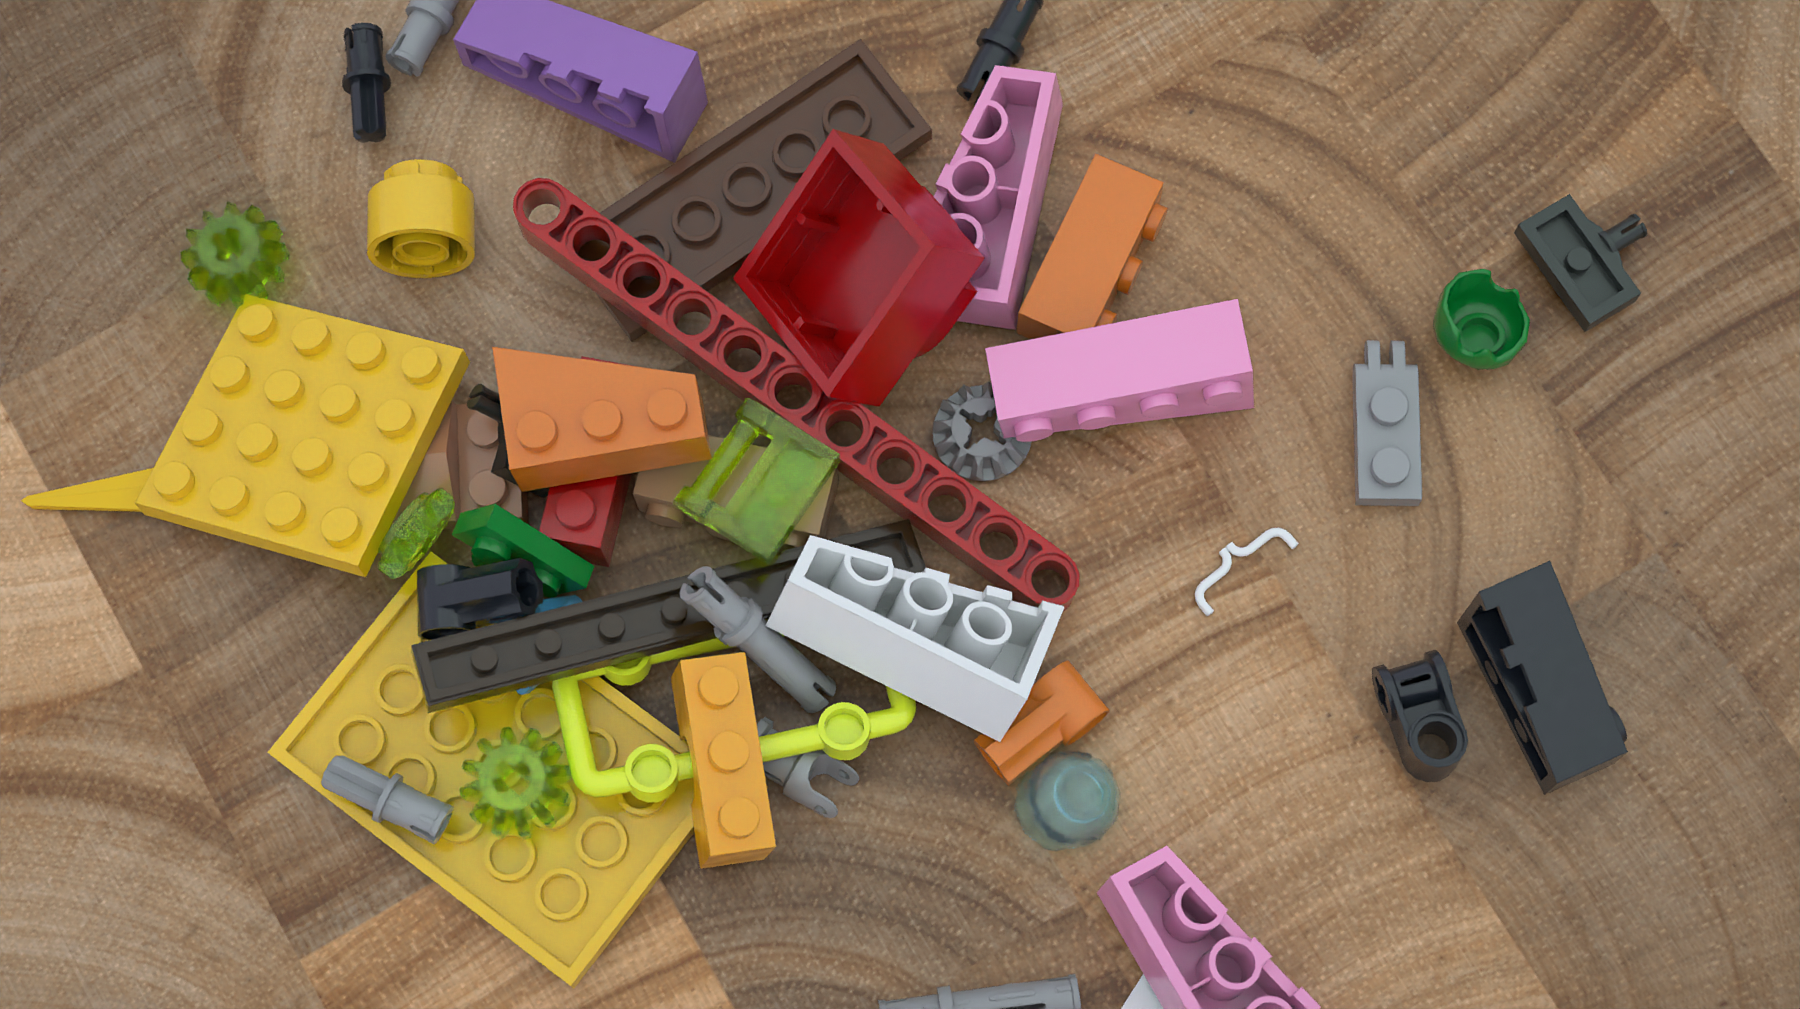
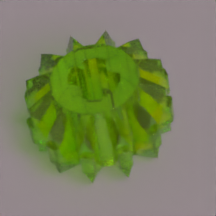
[180,201,290,308]
[460,727,572,840]

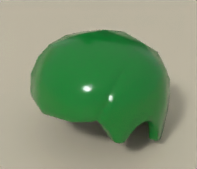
[1433,269,1530,370]

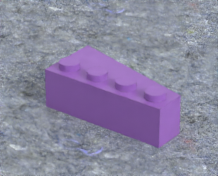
[453,0,708,163]

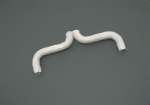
[1195,528,1299,616]

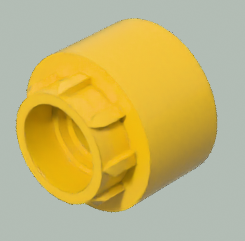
[367,159,475,278]

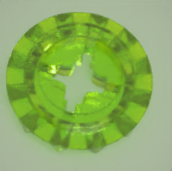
[377,488,455,579]

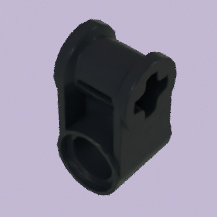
[1372,649,1468,782]

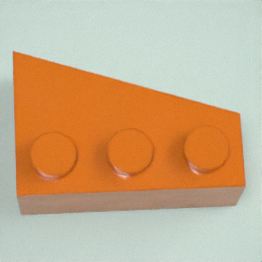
[492,347,712,492]

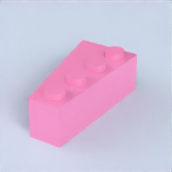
[934,65,1063,330]

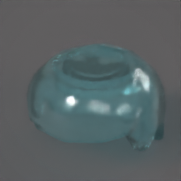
[1015,751,1121,851]

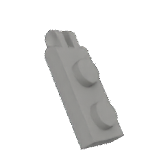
[1352,340,1422,506]

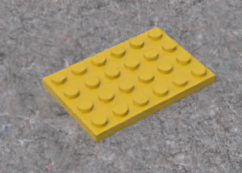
[267,552,694,989]

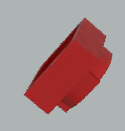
[733,129,985,407]

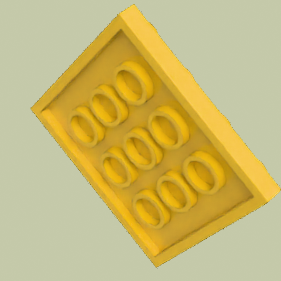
[135,294,470,577]

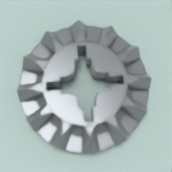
[933,382,1032,481]

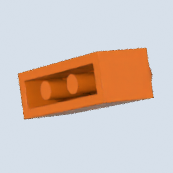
[1017,154,1168,339]

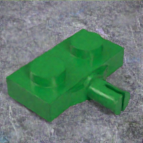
[452,504,595,598]

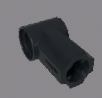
[417,558,543,640]

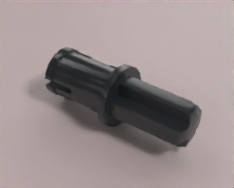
[342,23,391,143]

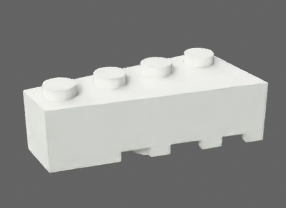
[765,535,1064,742]

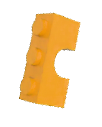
[671,652,776,869]

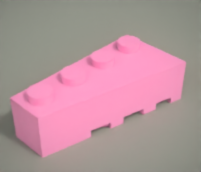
[985,299,1254,442]
[1097,846,1321,1009]

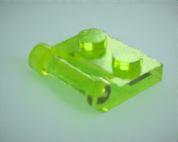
[673,398,841,565]

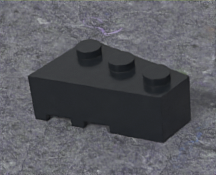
[1457,561,1628,795]

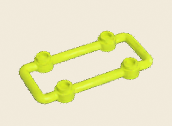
[552,633,916,802]

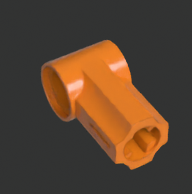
[974,660,1110,786]

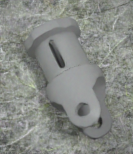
[757,717,859,818]

